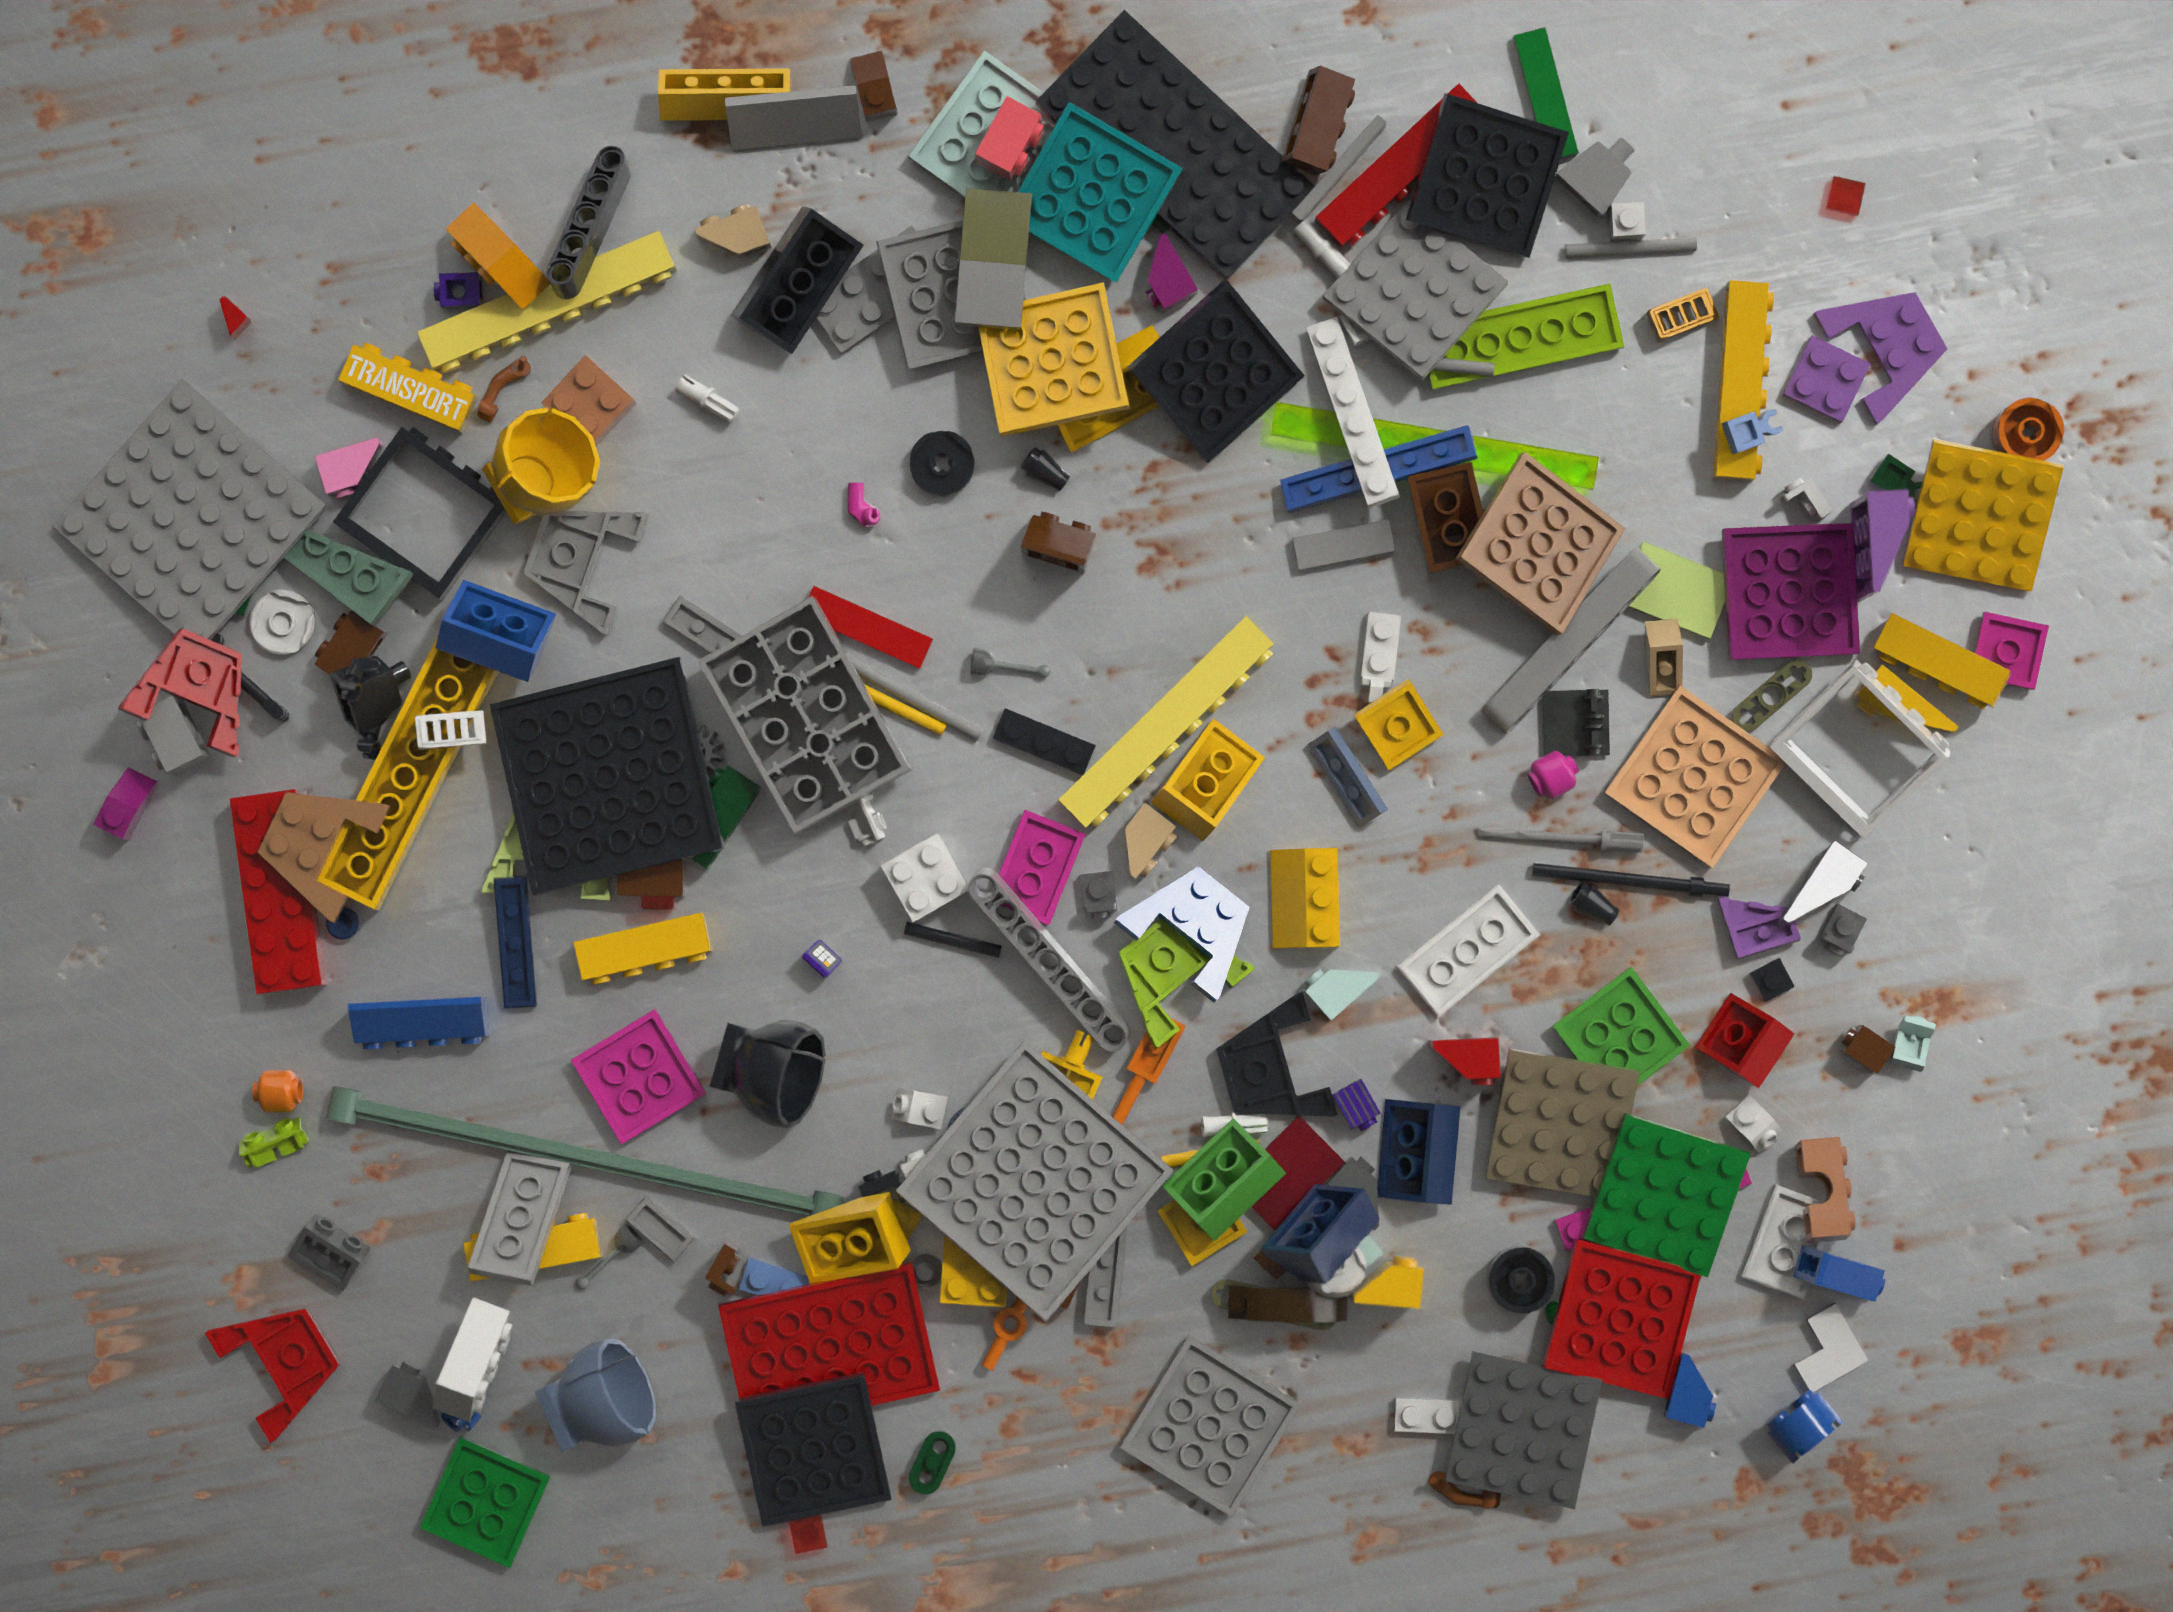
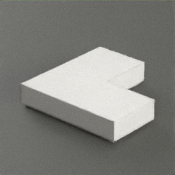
[1794,1303,1868,1392]

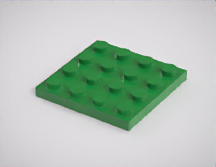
[1582,1113,1751,1278]

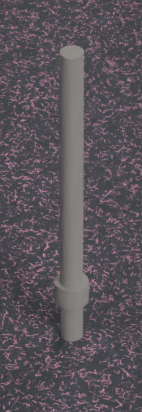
[845,649,983,741]

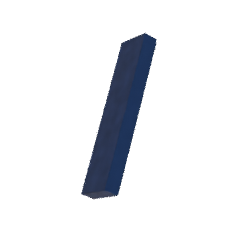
[493,875,538,1009]

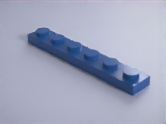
[1280,425,1478,513]

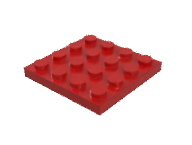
[1542,1239,1701,1399]

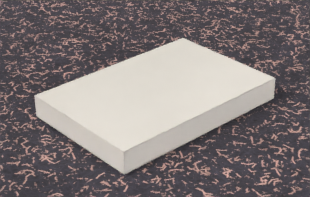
[1741,1184,1825,1300]

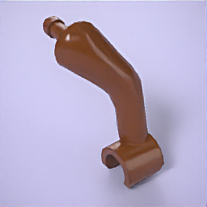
[477,356,531,422]
[1428,1471,1501,1508]

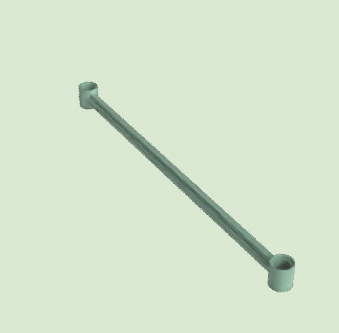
[326,1086,844,1216]

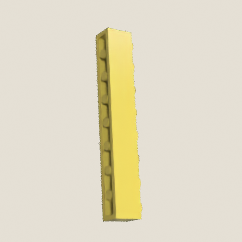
[417,230,677,374]
[1058,616,1274,828]

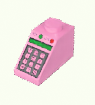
[315,437,384,500]

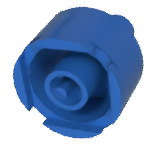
[1767,1390,1844,1464]

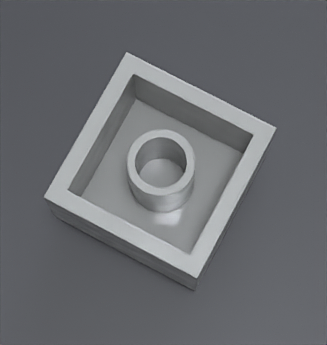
[136,696,212,775]

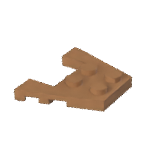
[258,792,391,923]

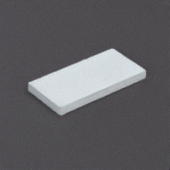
[1397,884,1540,1018]

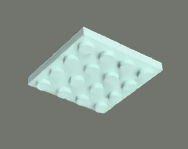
[908,50,1056,198]

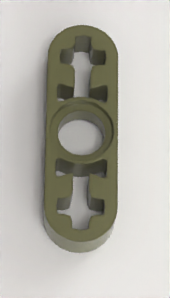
[1731,659,1812,732]

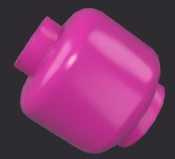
[1528,751,1579,799]

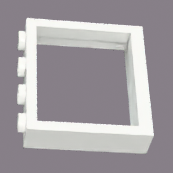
[1770,659,1950,839]

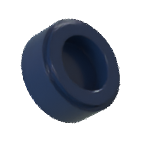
[326,907,360,940]

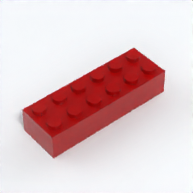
[229,789,327,994]

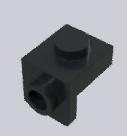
[858,1170,906,1203]

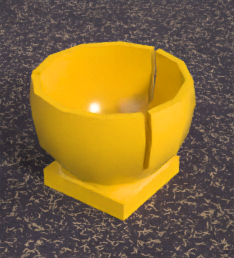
[482,407,600,525]

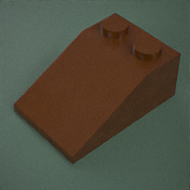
[1407,462,1483,575]
[1021,511,1096,574]

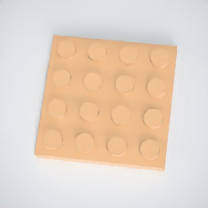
[1604,686,1786,868]

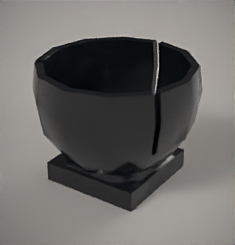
[709,1020,826,1128]

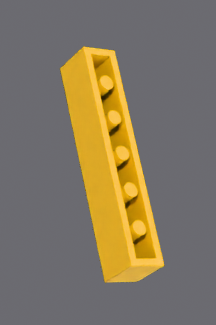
[1712,280,1774,482]

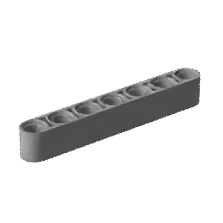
[1482,547,1661,734]
[968,868,1130,1052]

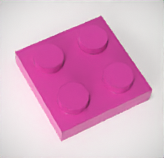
[1974,612,2049,690]

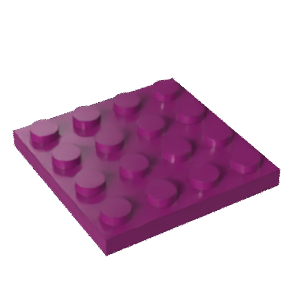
[1722,523,1860,660]

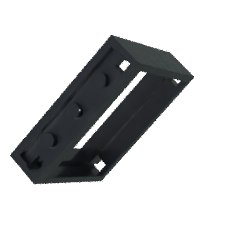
[333,427,507,601]

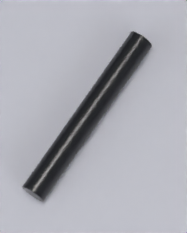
[904,922,1002,958]

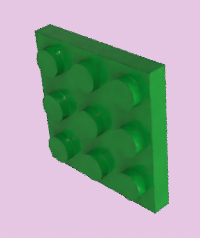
[420,1436,551,1568]

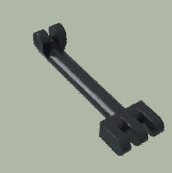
[211,633,290,722]

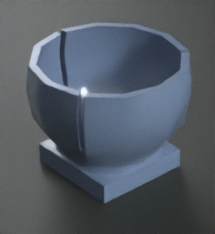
[535,1339,656,1452]

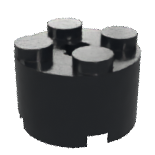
[1486,1246,1555,1313]

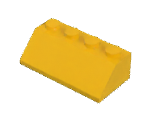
[1056,325,1160,453]

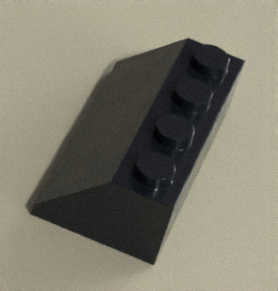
[731,206,864,354]

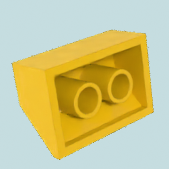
[1270,848,1340,948]
[1349,1256,1424,1309]

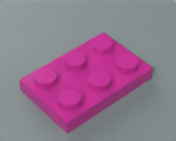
[999,810,1086,925]

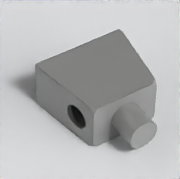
[1555,137,1635,220]

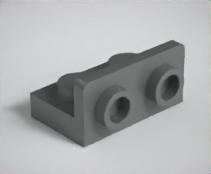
[288,1214,370,1291]

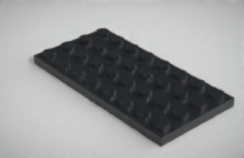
[1035,10,1315,281]

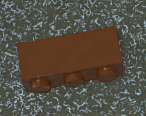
[1281,65,1355,175]

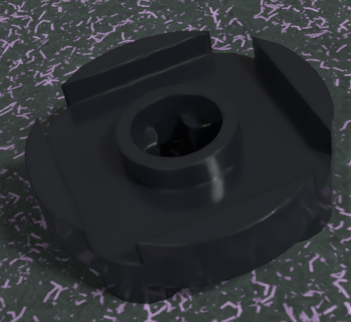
[909,431,975,497]

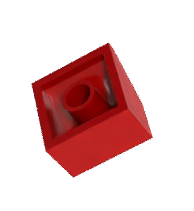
[1695,993,1795,1089]
[1428,1037,1501,1085]

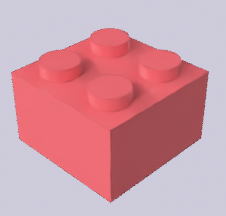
[975,96,1044,182]

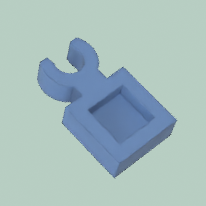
[1721,410,1783,454]

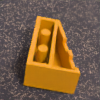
[446,202,550,310]

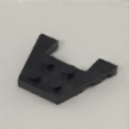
[1216,992,1338,1117]

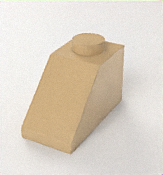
[1645,619,1683,696]

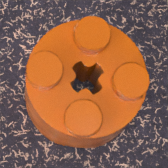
[1992,397,2064,461]

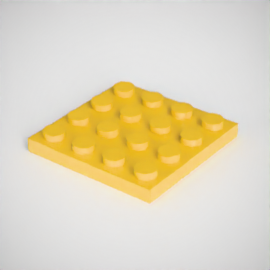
[978,282,1130,437]
[1902,439,2063,592]

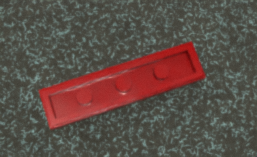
[808,586,933,669]

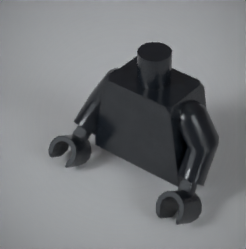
[330,656,411,760]

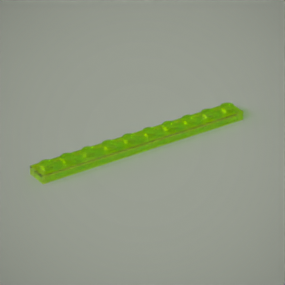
[1270,402,1599,490]

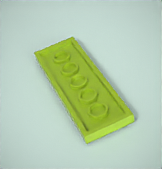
[1428,283,1625,390]

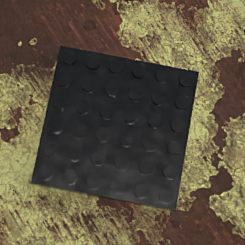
[489,657,725,896]

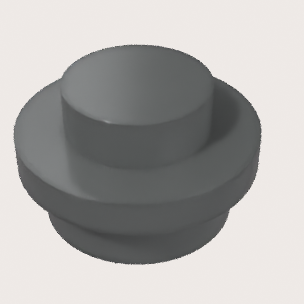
[912,1254,942,1287]

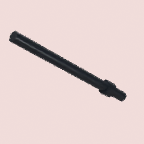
[1532,863,1730,897]

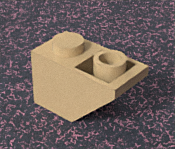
[695,204,771,258]
[1125,803,1177,879]

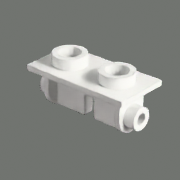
[843,793,887,847]

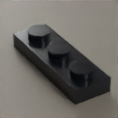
[993,708,1096,776]

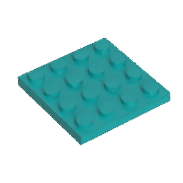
[1018,102,1183,283]

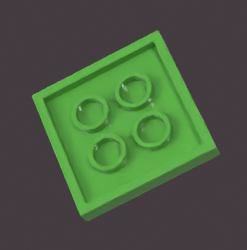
[1552,967,1691,1086]

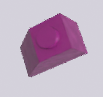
[1145,233,1198,313]
[93,767,158,840]

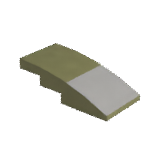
[955,188,1032,330]

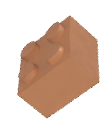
[541,355,637,447]

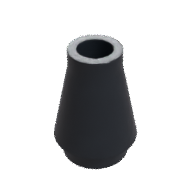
[1020,447,1070,491]
[1569,882,1620,926]

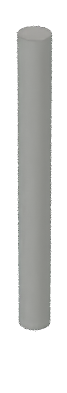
[1565,238,1697,257]

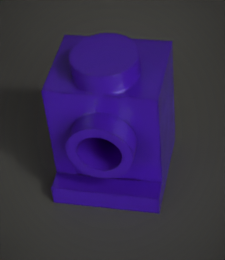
[434,272,483,309]

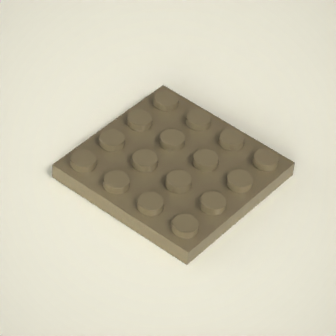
[1485,1048,1640,1197]

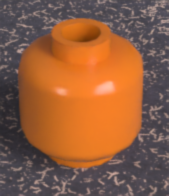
[252,1070,303,1113]

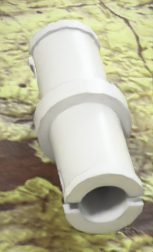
[1293,218,1351,279]

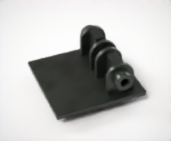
[1543,689,1610,756]

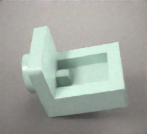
[1890,1016,1936,1072]

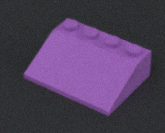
[1850,490,1915,601]

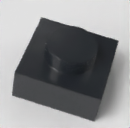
[1749,958,1795,1002]

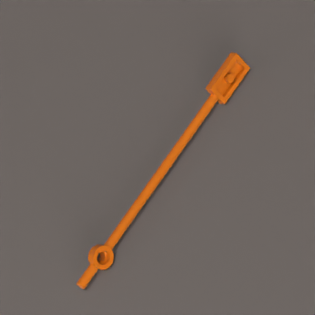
[981,1018,1186,1371]

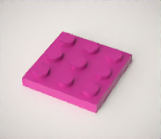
[571,1009,706,1145]

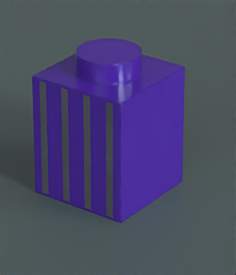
[1332,1079,1381,1132]

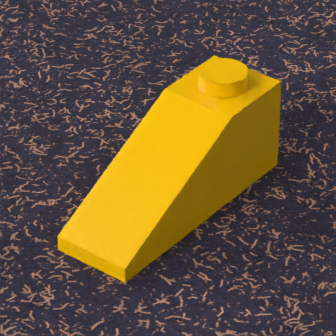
[1853,664,1959,734]

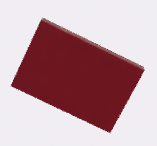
[1251,1115,1345,1231]

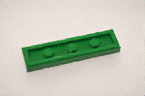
[1513,27,1579,159]

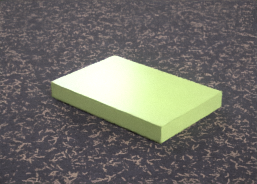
[1628,542,1725,639]

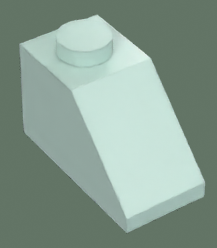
[1304,969,1380,1021]

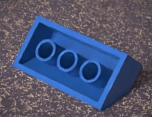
[348,997,489,1049]

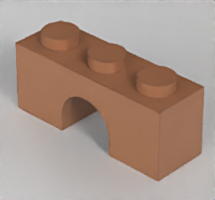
[1795,1137,1855,1243]

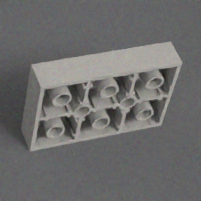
[698,596,912,835]

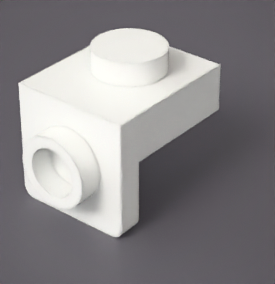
[892,1087,948,1129]
[1726,1095,1782,1153]

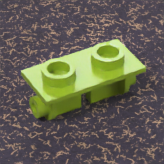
[239,1116,309,1168]

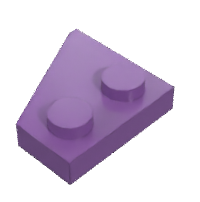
[1718,897,1801,960]

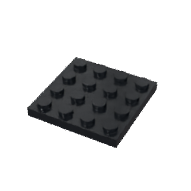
[1405,93,1569,258]
[1127,279,1305,463]
[735,1372,892,1527]

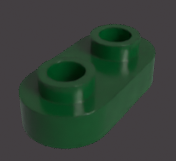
[909,1430,956,1494]

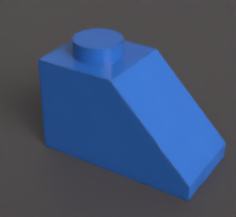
[1663,1352,1716,1428]

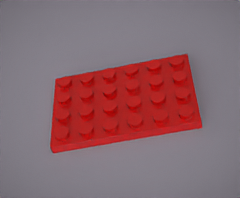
[718,1261,940,1406]

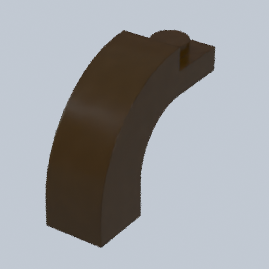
[1228,1285,1348,1322]

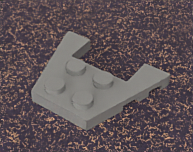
[523,511,649,635]

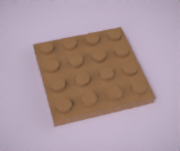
[1456,452,1626,635]

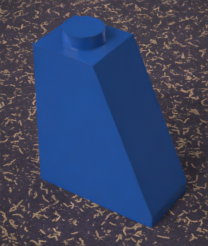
[1793,1245,1885,1302]

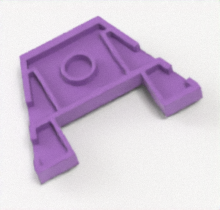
[1813,292,1947,425]

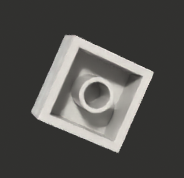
[880,833,969,923]

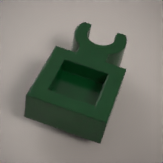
[1869,453,1922,507]

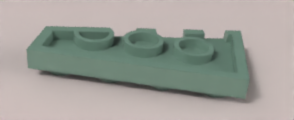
[284,530,414,627]

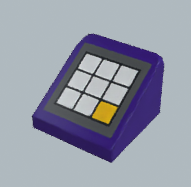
[802,940,842,978]

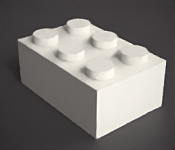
[433,1298,513,1422]

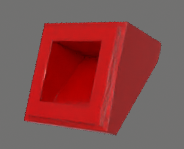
[219,296,251,339]

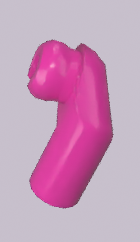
[847,482,881,527]

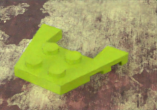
[1117,919,1255,1050]

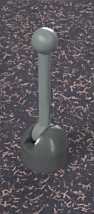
[970,648,1050,678]
[576,1224,643,1289]

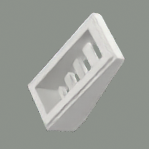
[415,710,487,750]

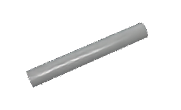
[1395,358,1494,376]

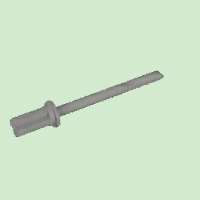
[1477,827,1644,854]

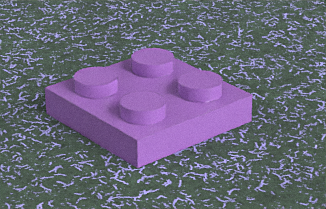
[1782,335,1871,423]

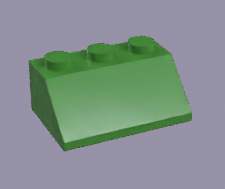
[1162,1118,1286,1242]

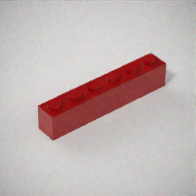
[1314,83,1477,249]

